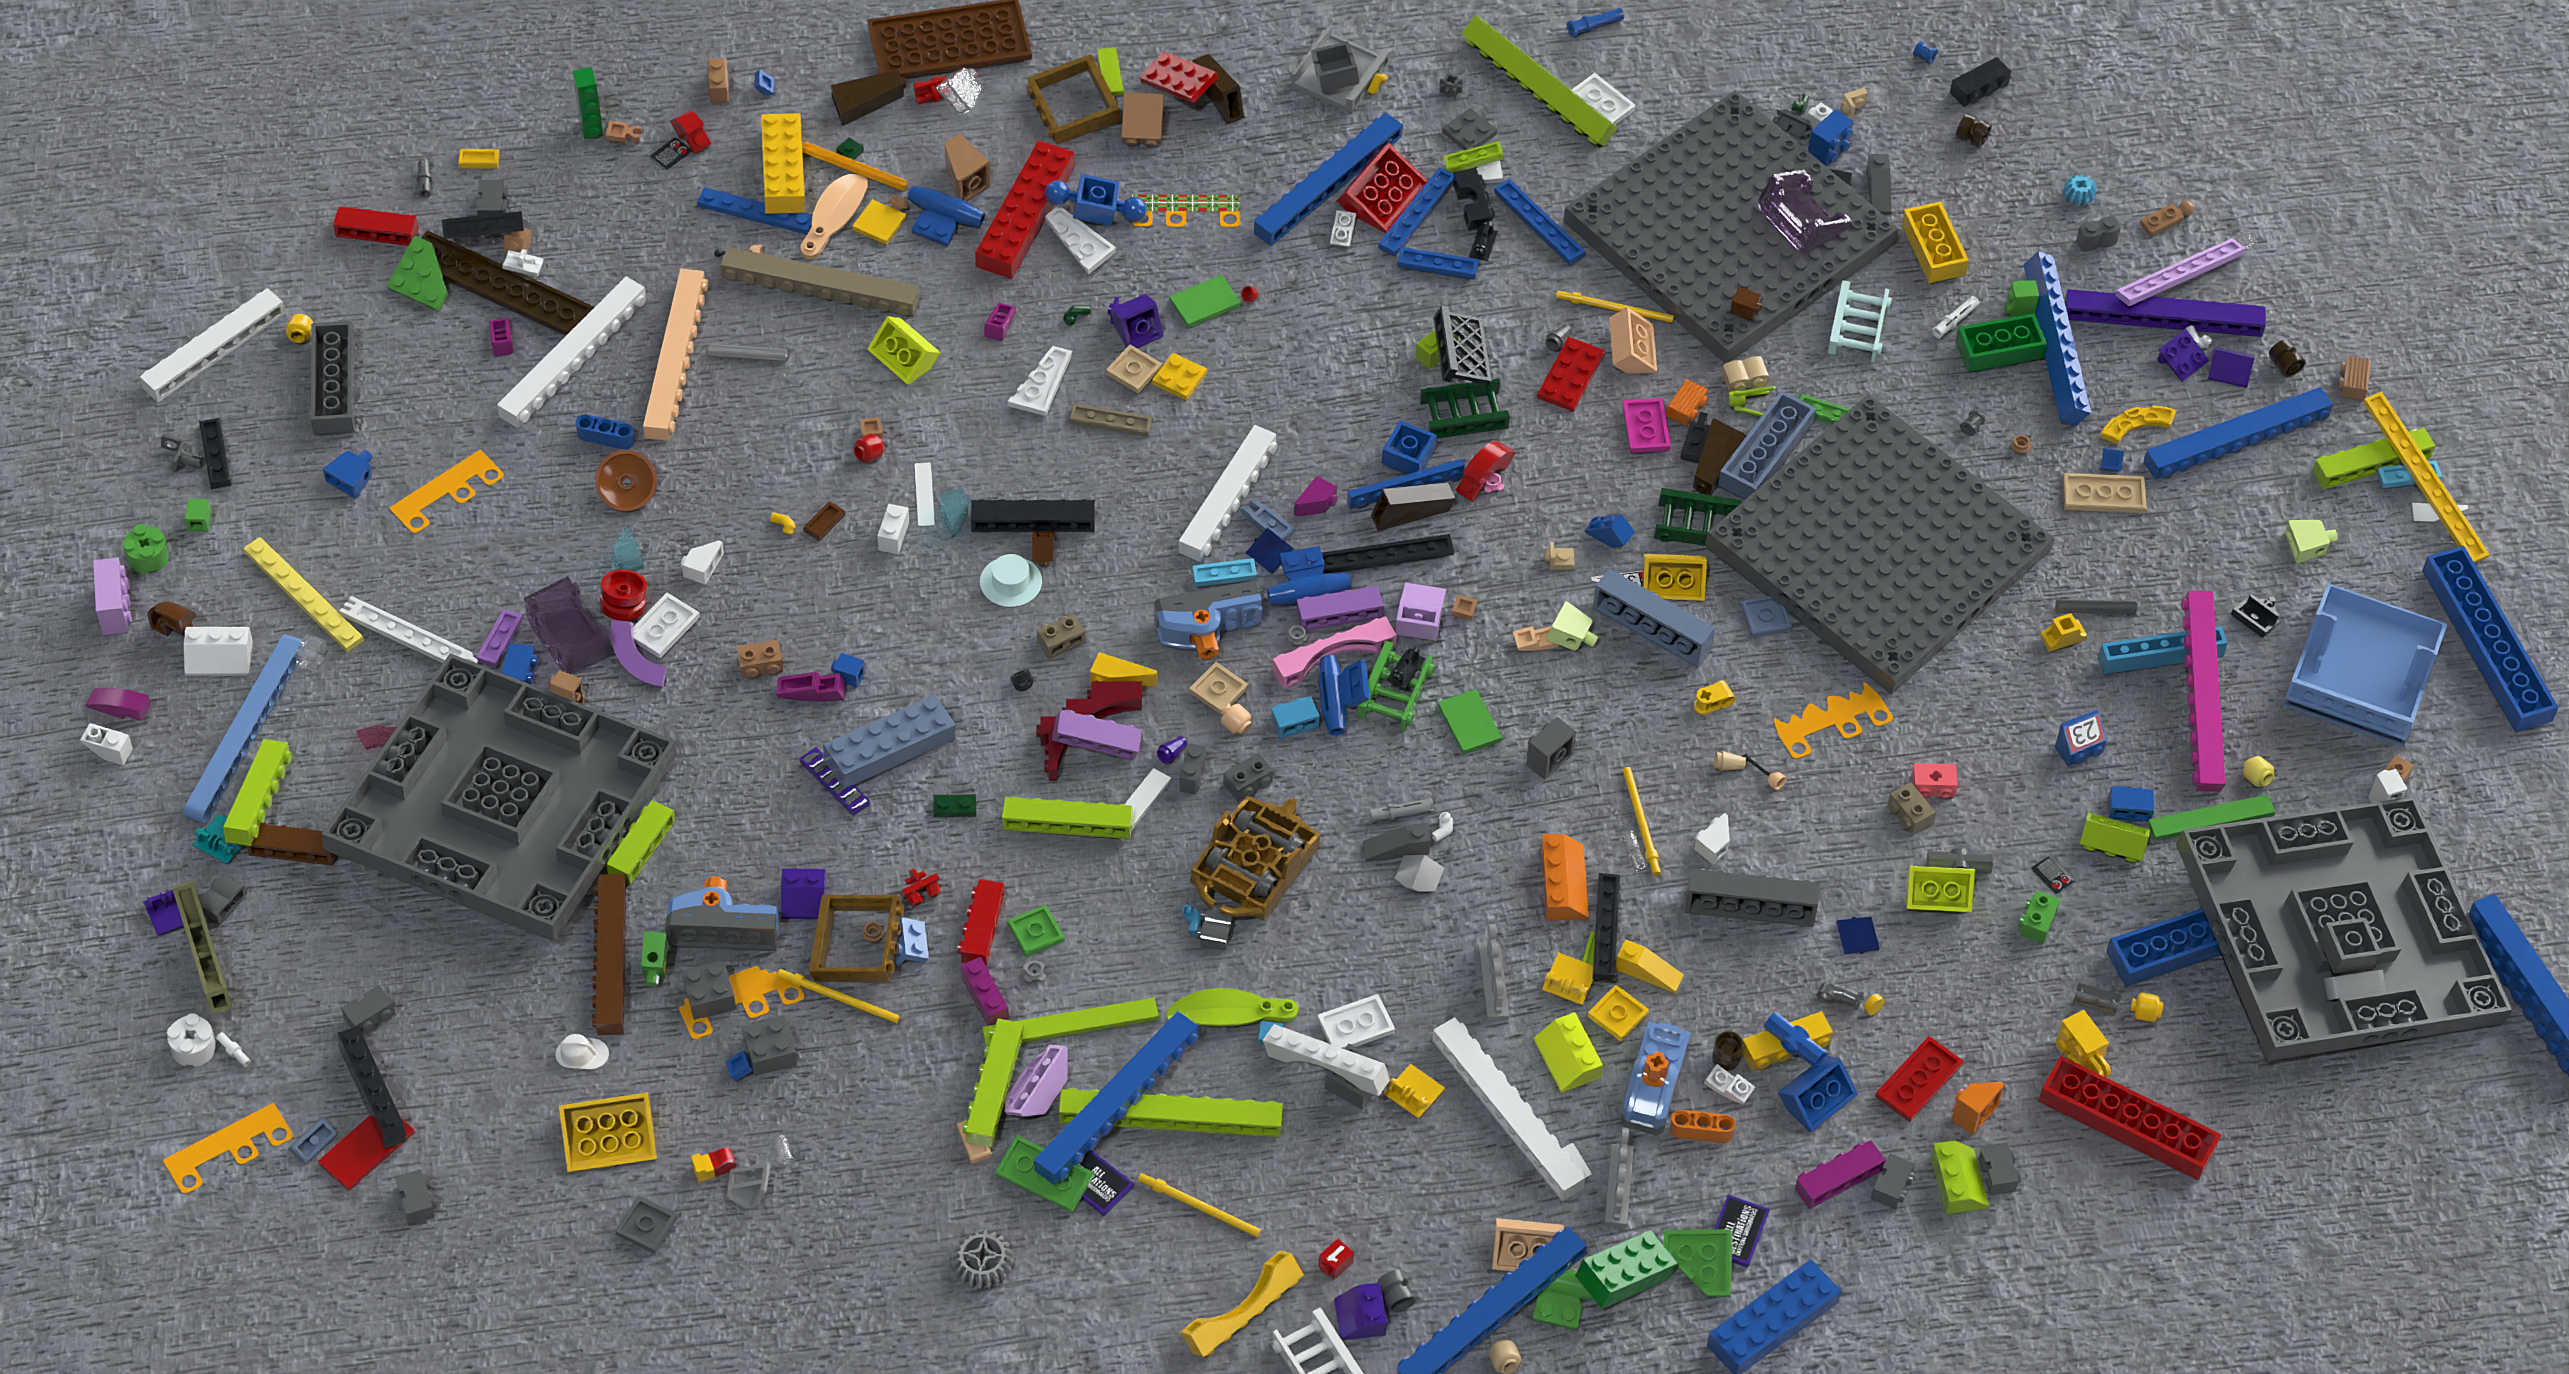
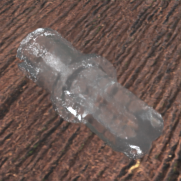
[1622,831,1647,872]

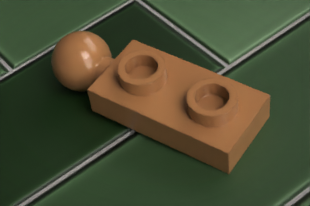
[2140,200,2194,237]

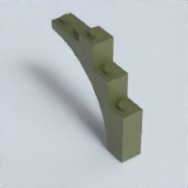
[172,880,233,1014]

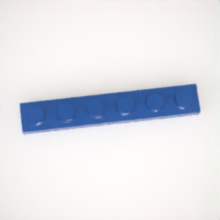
[1378,167,1454,256]
[1494,179,1585,265]
[697,187,813,235]
[1347,459,1465,509]

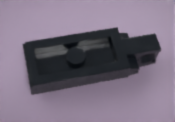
[1680,412,1710,463]

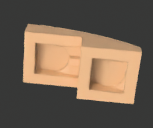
[1513,626,1559,651]

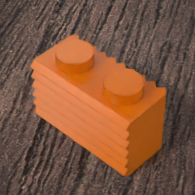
[1666,379,1708,426]

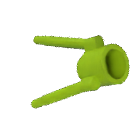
[1729,386,1776,417]

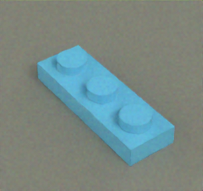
[2376,460,2442,489]
[1192,558,1257,587]

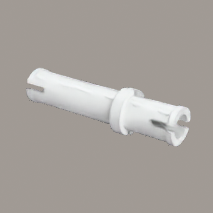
[1932,296,1980,339]

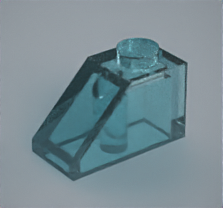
[938,488,971,538]
[610,525,644,571]

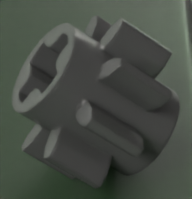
[1439,74,1463,97]

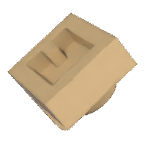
[1841,87,1868,119]
[1545,542,1575,570]

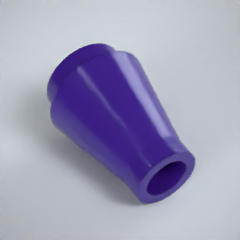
[1157,736,1187,764]

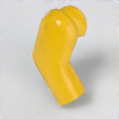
[770,512,796,535]

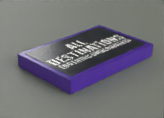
[1079,1150,1134,1216]
[1714,1194,1770,1268]

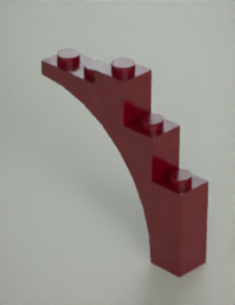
[1036,681,1142,781]

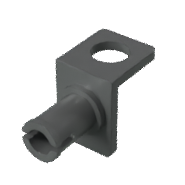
[161,434,203,472]

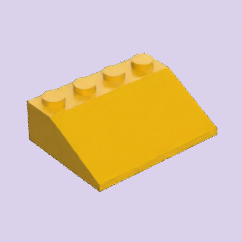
[559,1092,657,1172]

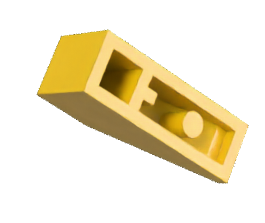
[1090,652,1158,687]
[1615,939,1684,993]

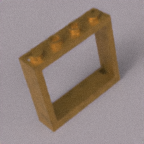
[1026,54,1122,145]
[809,895,904,982]

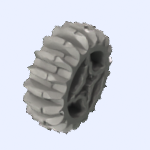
[952,1229,1013,1289]

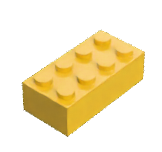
[1901,201,1969,283]

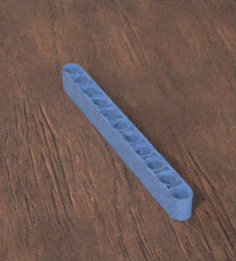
[183,634,306,824]

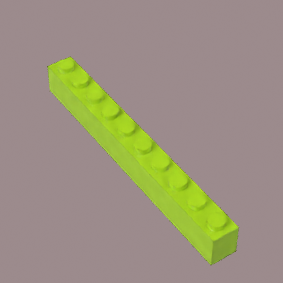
[1462,15,1618,146]
[1059,1088,1283,1137]

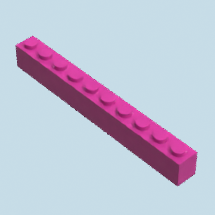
[2181,590,2226,792]

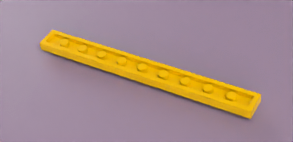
[2363,391,2490,564]

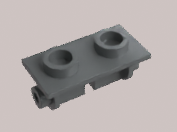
[1772,108,1813,139]
[2073,983,2121,1015]

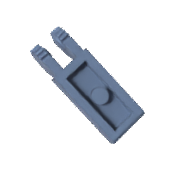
[1240,499,1294,545]

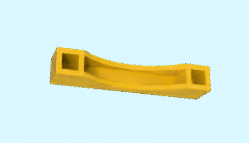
[1180,1250,1304,1357]

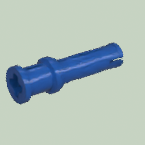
[1567,7,1624,37]

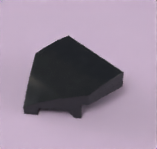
[2231,594,2279,638]

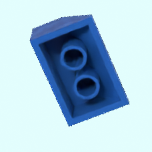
[1778,1055,1858,1132]

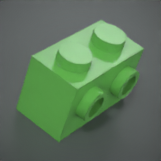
[2004,280,2039,318]
[2018,890,2060,944]

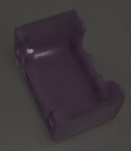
[523,576,613,674]

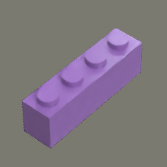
[1296,586,1383,631]
[1052,710,1142,760]

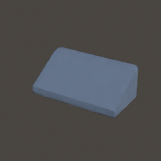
[287,1117,338,1164]

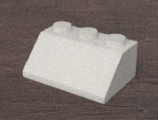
[184,627,253,676]

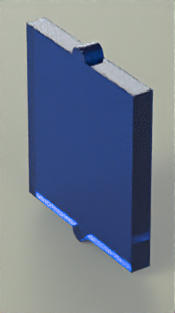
[1245,527,1294,574]
[1836,916,1879,955]

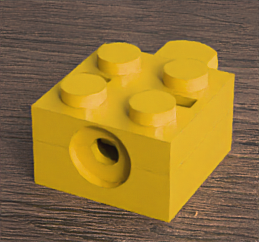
[2055,1010,2111,1077]

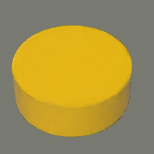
[1864,994,1885,1015]

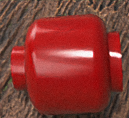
[853,433,884,463]

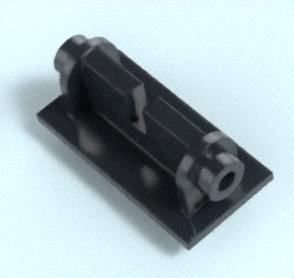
[1469,221,1498,261]
[1386,646,1425,689]

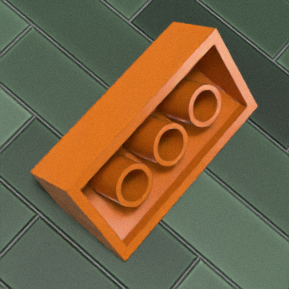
[1541,834,1589,921]

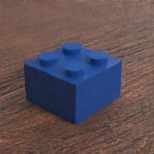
[1808,109,1853,167]
[1382,420,1437,474]

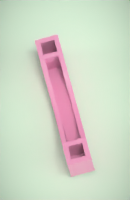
[1272,616,1397,689]

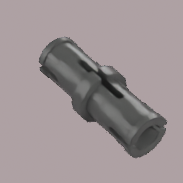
[417,160,432,198]

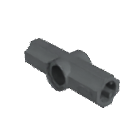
[1926,848,1993,873]

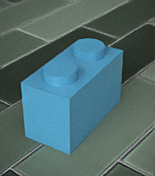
[1271,696,1320,739]

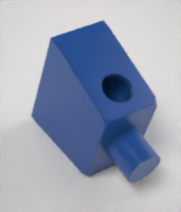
[323,450,373,499]

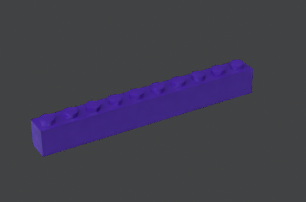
[2064,289,2266,337]

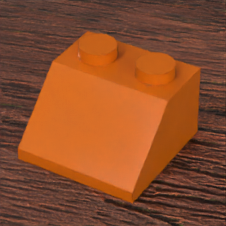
[1952,1082,2005,1135]

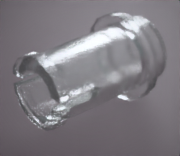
[773,1135,794,1166]

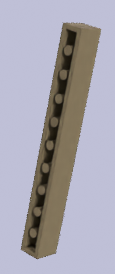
[721,247,920,316]

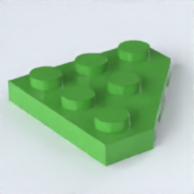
[386,236,448,312]
[1664,1229,1732,1298]

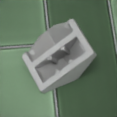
[1394,855,1444,894]
[726,1163,770,1209]

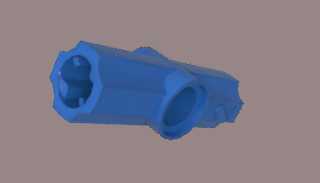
[1764,1012,1827,1067]

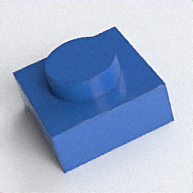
[754,70,774,97]
[2100,447,2124,471]
[725,1050,753,1081]

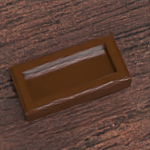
[803,501,846,541]

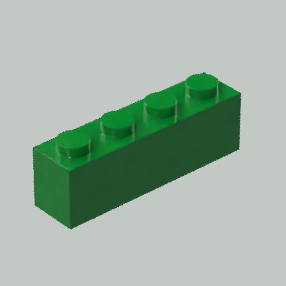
[572,67,603,139]

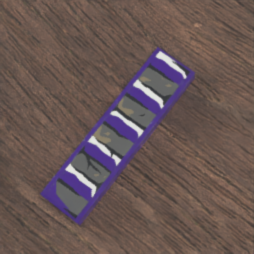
[799,747,870,816]

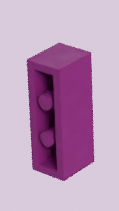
[961,957,1009,1026]

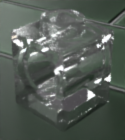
[295,634,328,671]

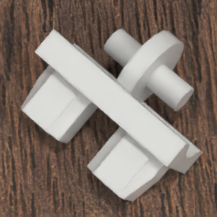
[503,249,543,279]

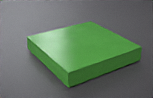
[1007,905,1065,957]

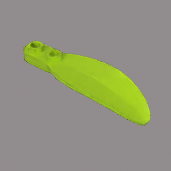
[1167,988,1299,1026]

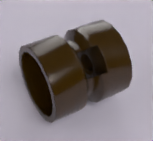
[1956,113,1992,147]
[2269,339,2306,377]
[1712,1031,1743,1071]

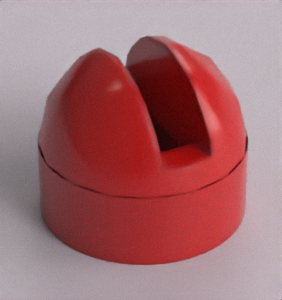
[1241,286,1259,302]

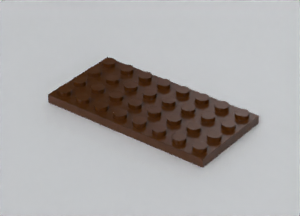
[867,0,1032,78]

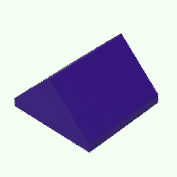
[2208,347,2254,388]

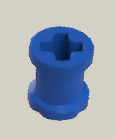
[1913,40,1938,64]

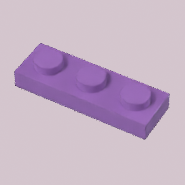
[477,609,523,668]

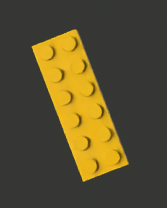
[761,113,805,214]

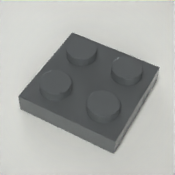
[1442,108,1497,150]
[615,1196,678,1254]

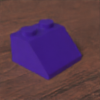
[1111,294,1164,348]
[781,868,827,919]
[1334,1283,1387,1340]

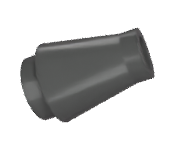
[1545,324,1572,351]

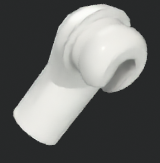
[2186,326,2212,349]
[1431,812,1453,842]

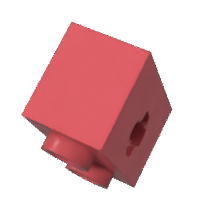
[1911,763,1958,798]

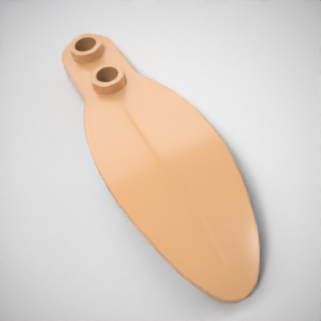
[801,174,868,260]

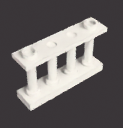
[1271,1308,1363,1374]

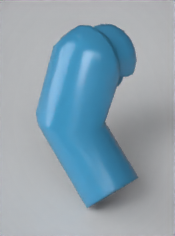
[1181,904,1202,936]

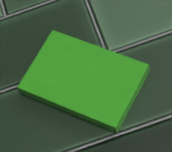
[1169,275,1241,328]
[1438,689,1502,754]

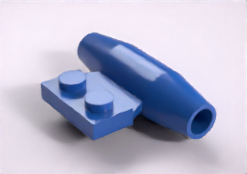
[908,185,985,247]
[1267,546,1351,605]
[1318,655,1370,736]

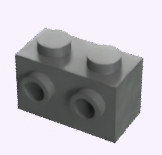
[1223,753,1273,802]

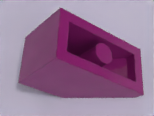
[1294,476,1338,517]

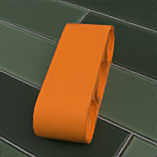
[1670,1110,1736,1143]

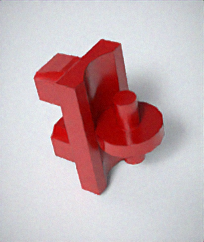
[913,76,950,105]
[900,869,941,907]

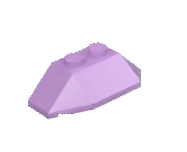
[1005,1044,1068,1116]

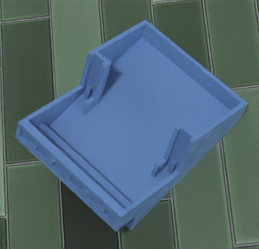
[2283,583,2447,747]

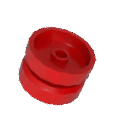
[600,569,647,621]

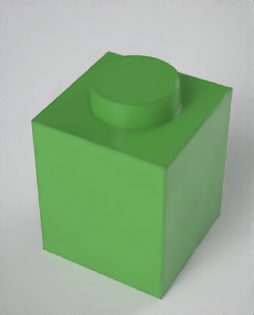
[185,498,212,532]

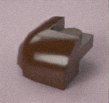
[147,601,197,637]

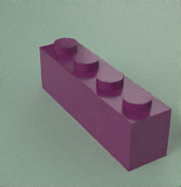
[1795,1140,1886,1210]

